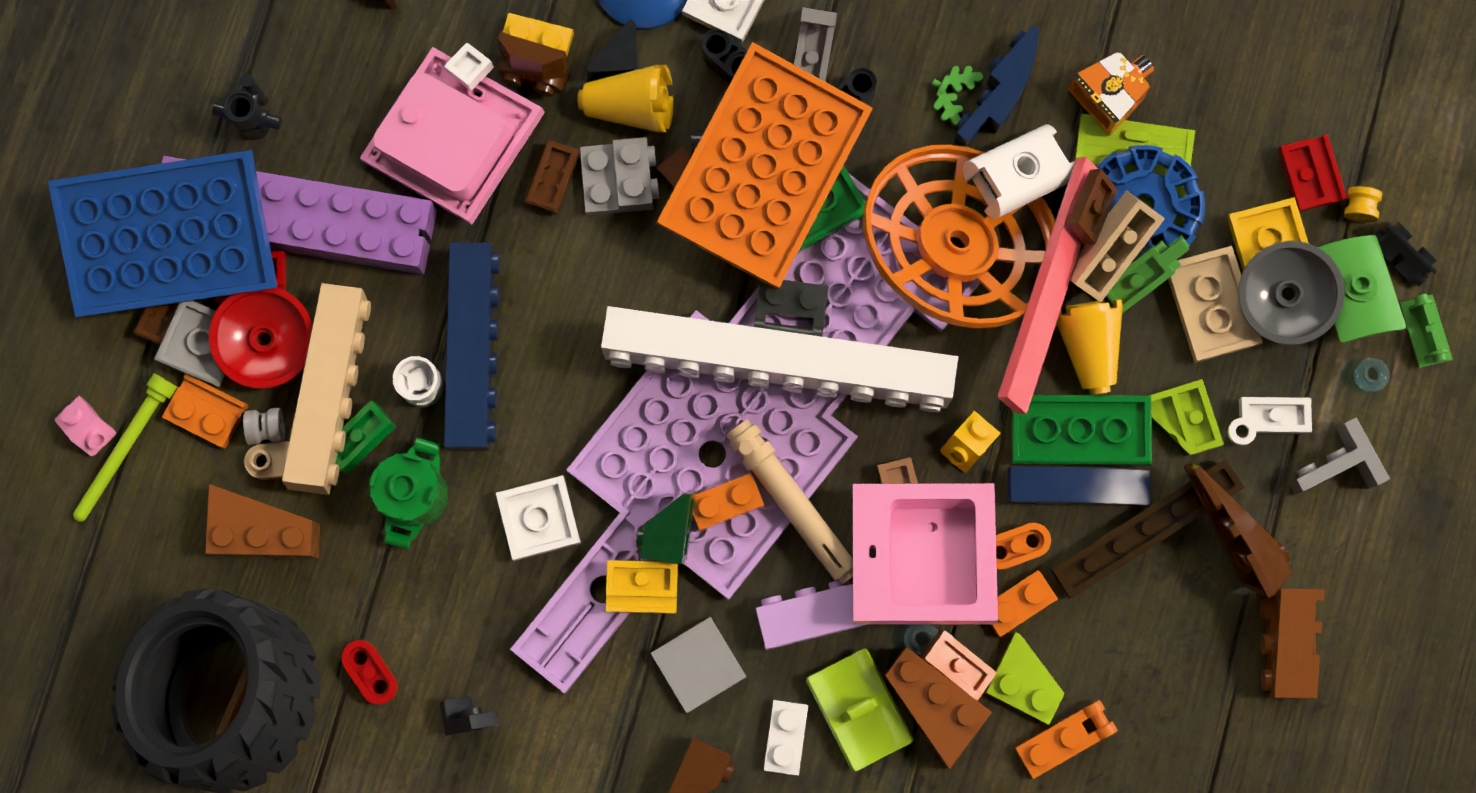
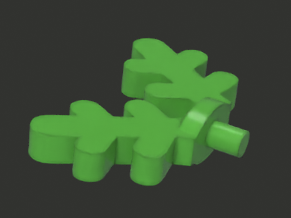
[931,66,983,126]

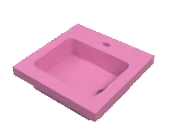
[360,47,545,225]
[853,483,998,624]

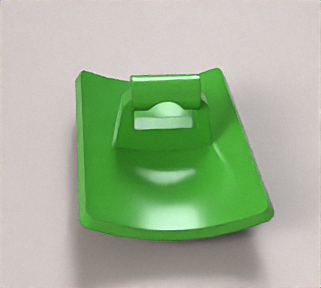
[1318,235,1406,343]

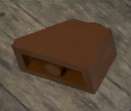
[669,738,735,793]

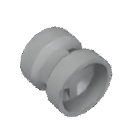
[243,408,285,445]

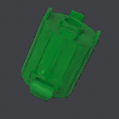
[370,438,448,550]

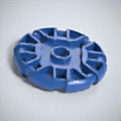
[1096,145,1205,258]

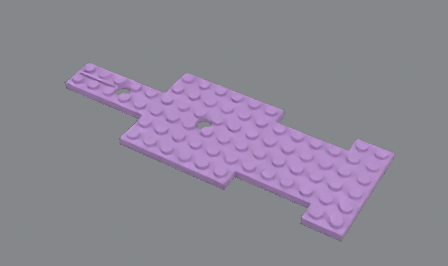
[510,174,980,694]

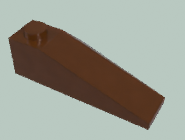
[1183,463,1293,598]

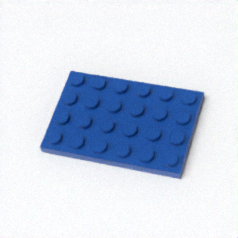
[48,150,277,317]

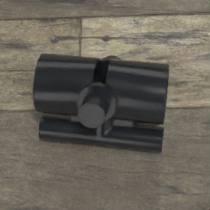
[212,74,282,140]

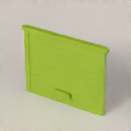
[1075,114,1195,226]

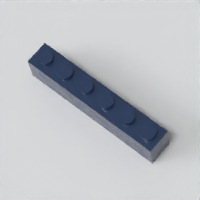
[444,243,500,451]

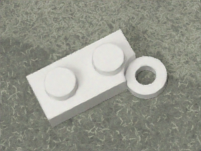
[1227,397,1312,446]

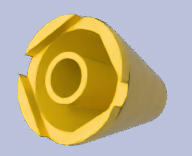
[577,64,674,133]
[1056,299,1123,394]

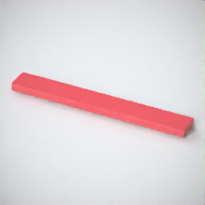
[998,157,1098,414]

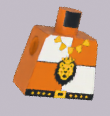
[1068,53,1154,136]

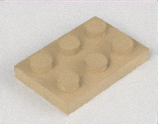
[1168,246,1263,363]

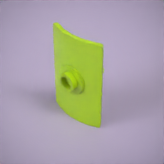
[806,648,913,772]

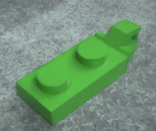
[1106,235,1190,313]

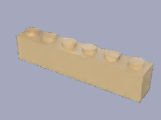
[282,283,371,495]

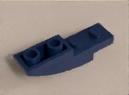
[954,25,1039,147]

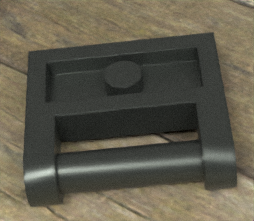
[754,280,829,337]

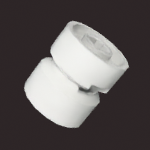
[393,356,444,407]

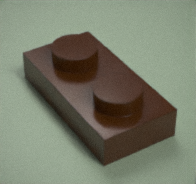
[1067,169,1118,245]

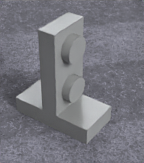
[794,7,838,81]
[1288,417,1390,495]

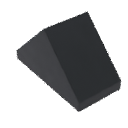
[585,19,639,81]

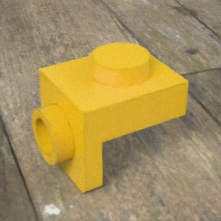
[940,411,1000,473]

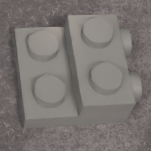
[580,137,659,216]

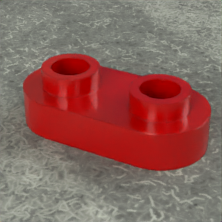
[342,640,398,705]

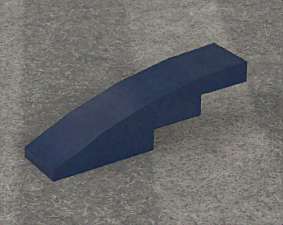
[1007,467,1150,506]

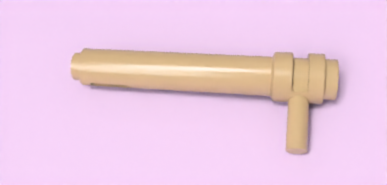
[726,419,853,584]

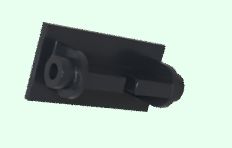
[1374,221,1437,287]

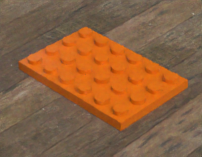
[656,42,873,289]

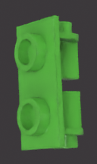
[1399,294,1453,368]

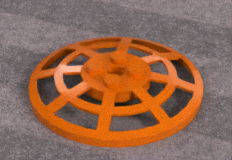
[863,145,1055,328]

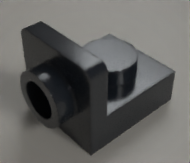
[440,696,499,736]

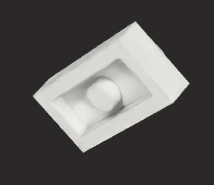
[764,700,808,776]

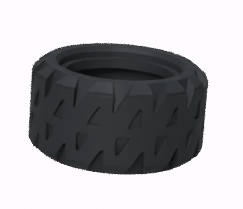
[111,588,320,793]

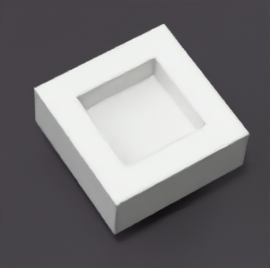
[444,43,494,91]

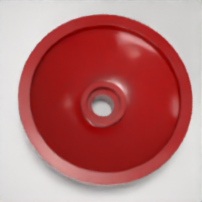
[209,287,313,389]

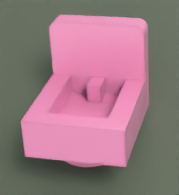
[54,396,116,456]

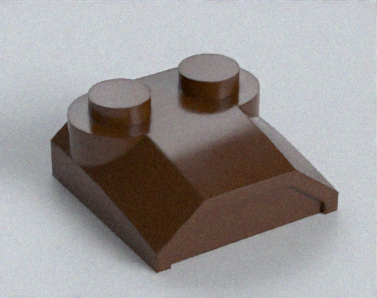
[497,31,571,97]

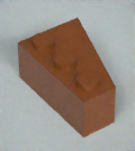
[205,484,320,559]
[1260,589,1324,699]
[883,647,992,769]

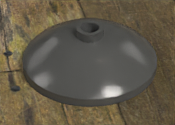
[1238,241,1345,345]

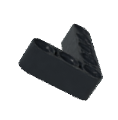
[701,29,877,105]

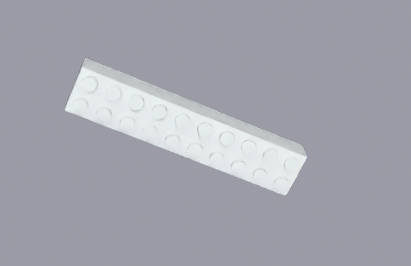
[601,306,958,412]

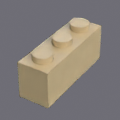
[1070,190,1165,302]

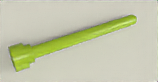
[73,373,178,522]

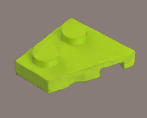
[1149,379,1224,456]
[985,632,1065,725]

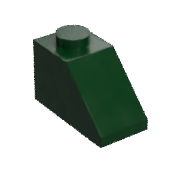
[636,490,696,564]

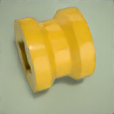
[1344,186,1382,223]

